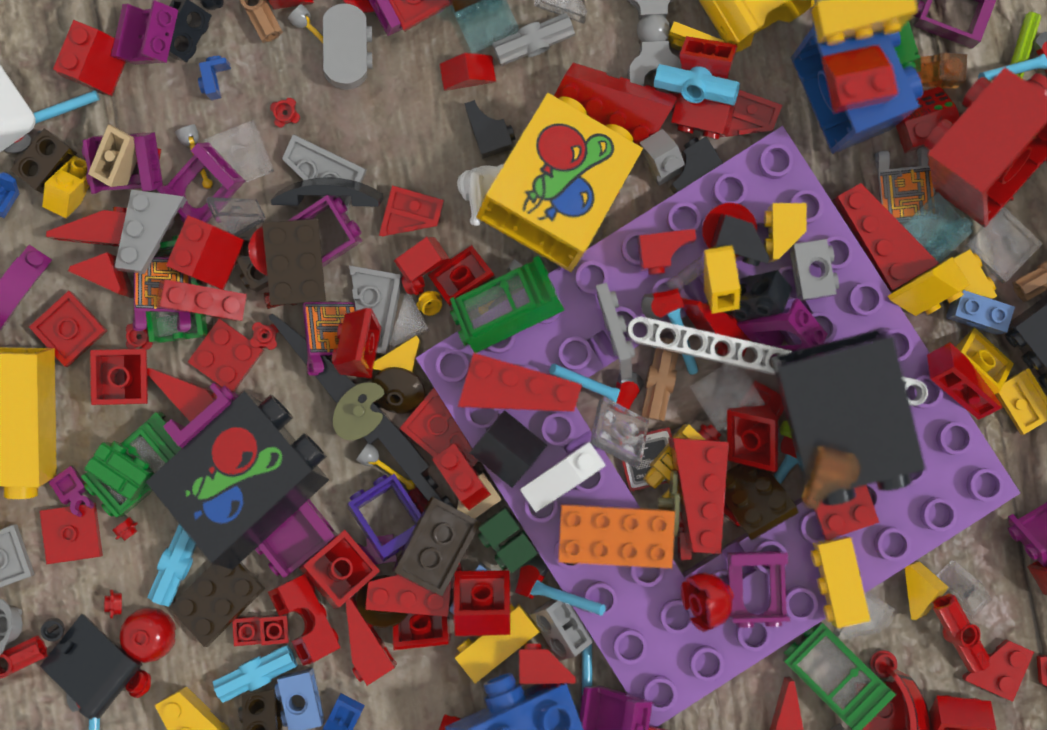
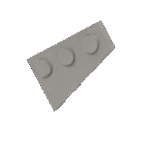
[282,134,367,214]
[596,283,635,380]

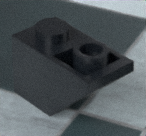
[711,214,770,267]

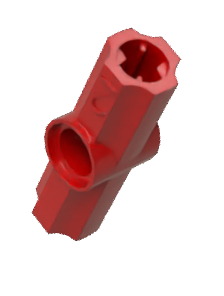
[933,594,990,673]
[0,635,48,679]

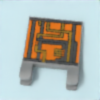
[875,146,937,222]

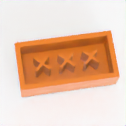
[558,504,675,568]

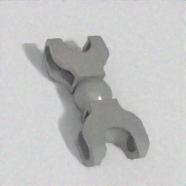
[628,0,682,94]

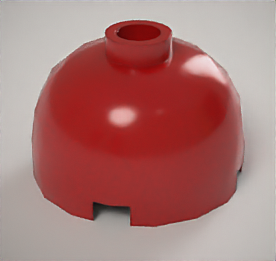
[681,573,734,632]
[119,608,176,663]

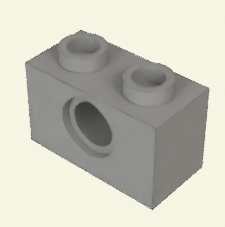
[789,239,839,301]

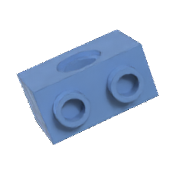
[946,290,1015,335]
[275,668,325,730]

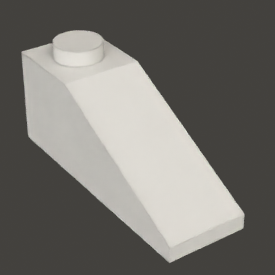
[520,442,606,512]

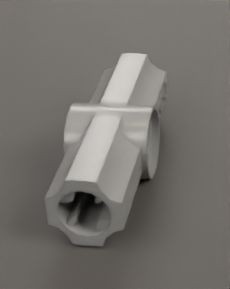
[492,13,575,66]

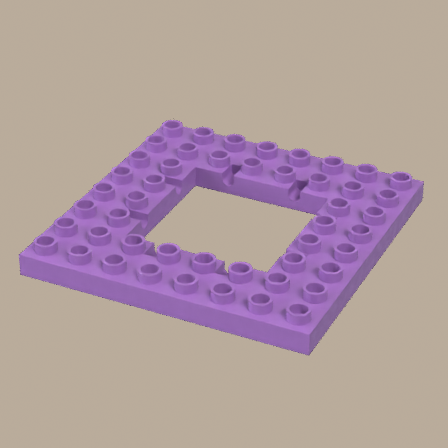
[416,126,1020,727]

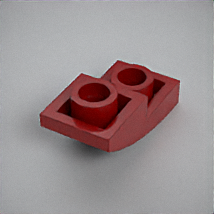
[232,615,289,647]

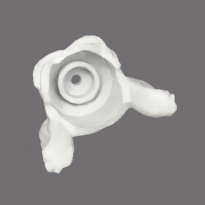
[457,164,504,226]

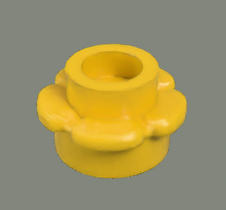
[416,291,442,316]

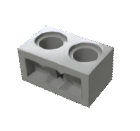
[530,599,594,661]

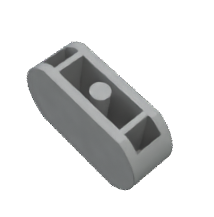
[323,3,372,90]

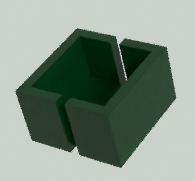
[477,506,538,573]

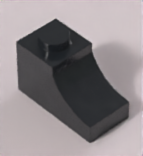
[464,100,516,159]
[670,137,723,194]

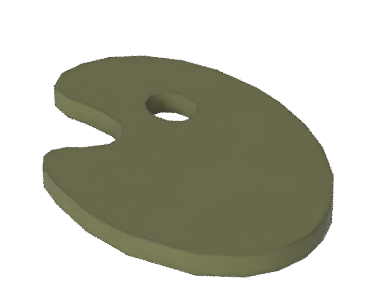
[333,382,385,440]
[657,470,679,537]

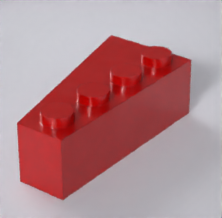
[554,62,679,146]
[832,183,939,291]
[458,353,582,412]
[668,437,728,554]

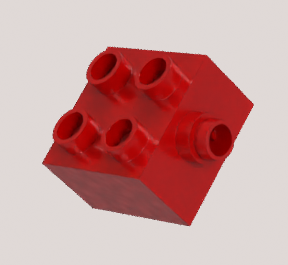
[925,67,1047,228]

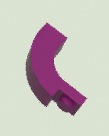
[0,244,52,331]

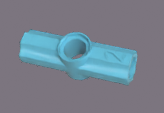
[654,64,740,105]
[147,524,197,607]
[213,645,298,703]

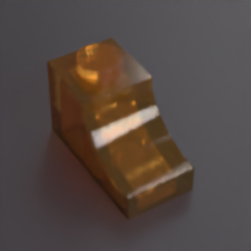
[917,53,967,89]
[802,445,860,510]

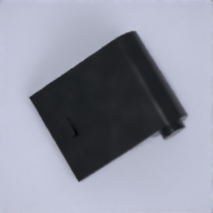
[40,614,142,720]

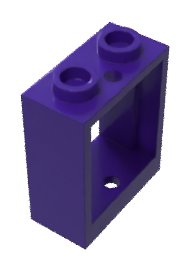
[348,474,421,562]

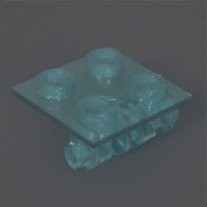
[450,0,519,53]
[903,192,973,267]

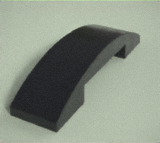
[271,177,383,207]

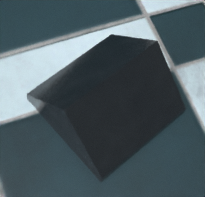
[470,410,547,488]

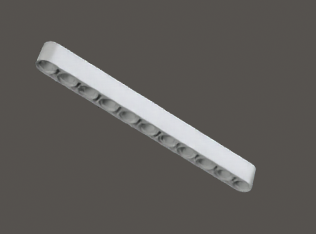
[626,317,928,405]

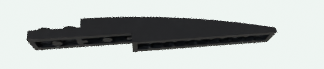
[268,314,456,508]

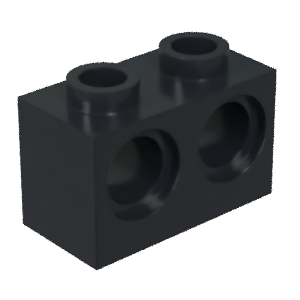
[165,0,212,62]
[729,270,792,322]

